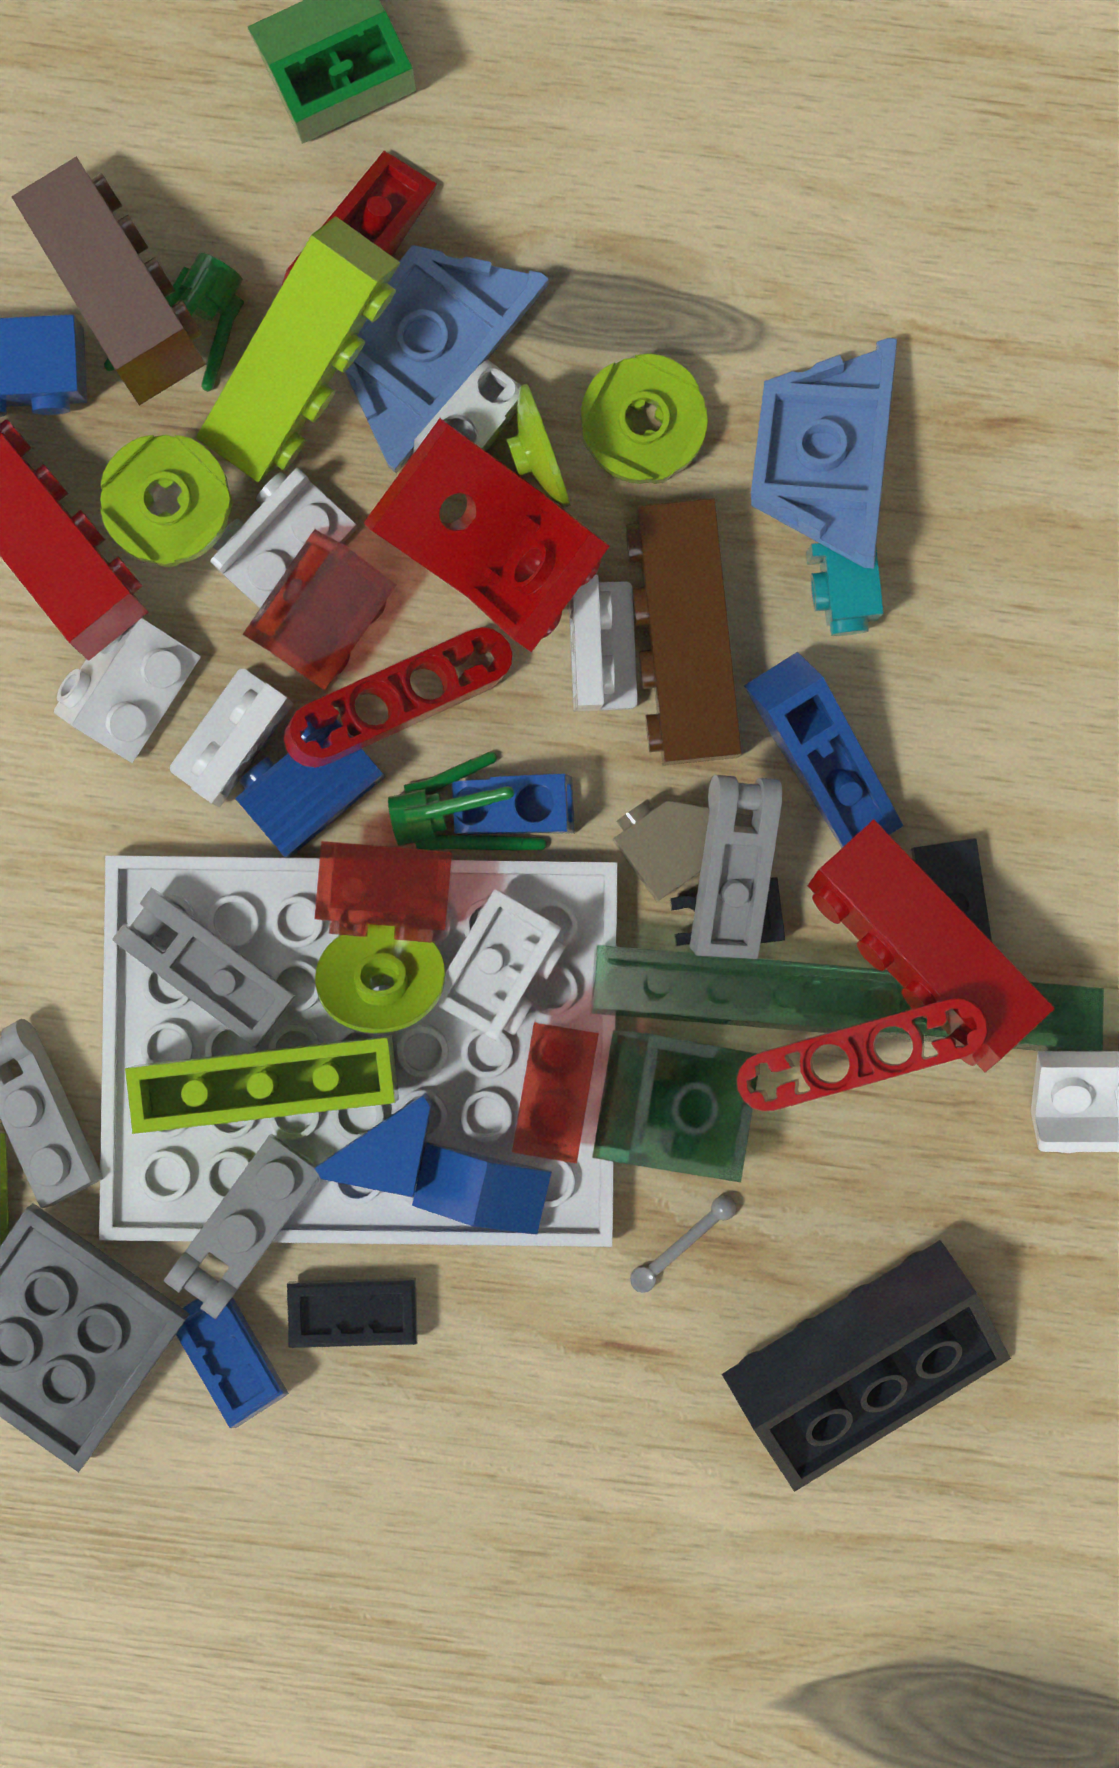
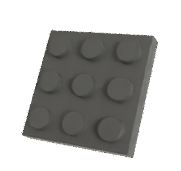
[0,1203,190,1473]

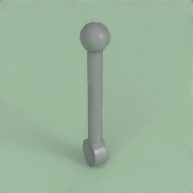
[630,1195,736,1293]

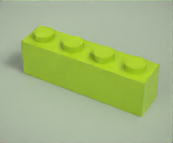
[195,217,400,482]
[125,1035,399,1134]

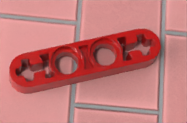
[284,627,513,768]
[737,997,988,1111]

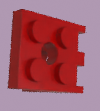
[364,418,610,652]

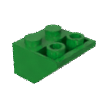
[247,0,416,144]

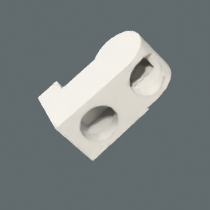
[413,359,521,454]

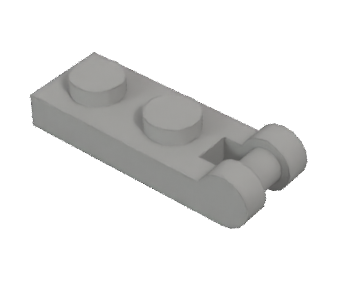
[690,775,782,959]
[113,887,296,1048]
[0,1019,104,1208]
[163,1134,320,1319]

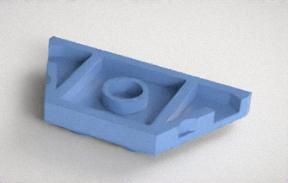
[345,245,549,473]
[751,338,897,569]

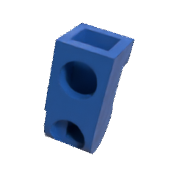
[452,774,575,834]

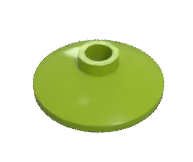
[506,383,571,508]
[315,921,445,1033]

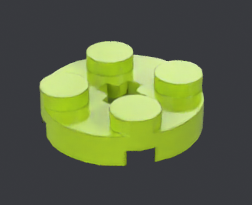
[581,353,708,484]
[100,435,233,567]

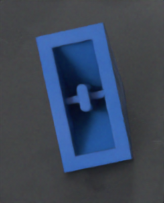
[314,1092,433,1197]
[412,1142,552,1235]

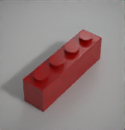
[0,419,148,661]
[807,819,1055,1073]

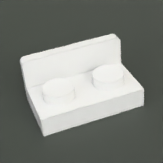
[210,467,358,620]
[569,575,637,712]
[170,669,294,807]
[1031,1051,1119,1153]

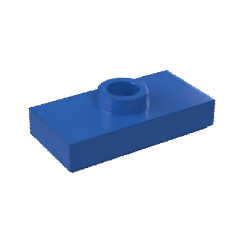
[176,1297,289,1428]

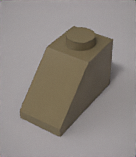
[613,799,753,902]

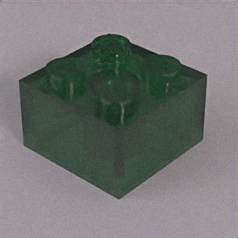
[592,1030,760,1183]

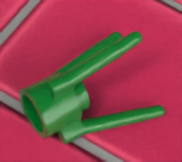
[104,253,245,392]
[388,752,547,853]

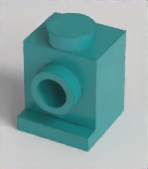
[806,543,884,636]

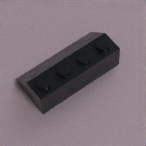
[722,1240,1011,1492]

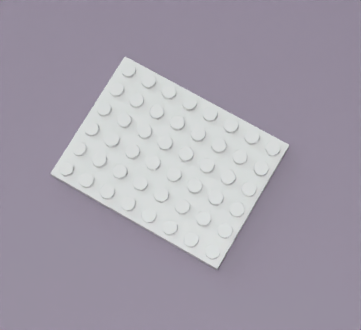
[99,856,617,1247]

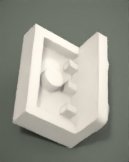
[54,618,201,763]
[436,889,566,1041]

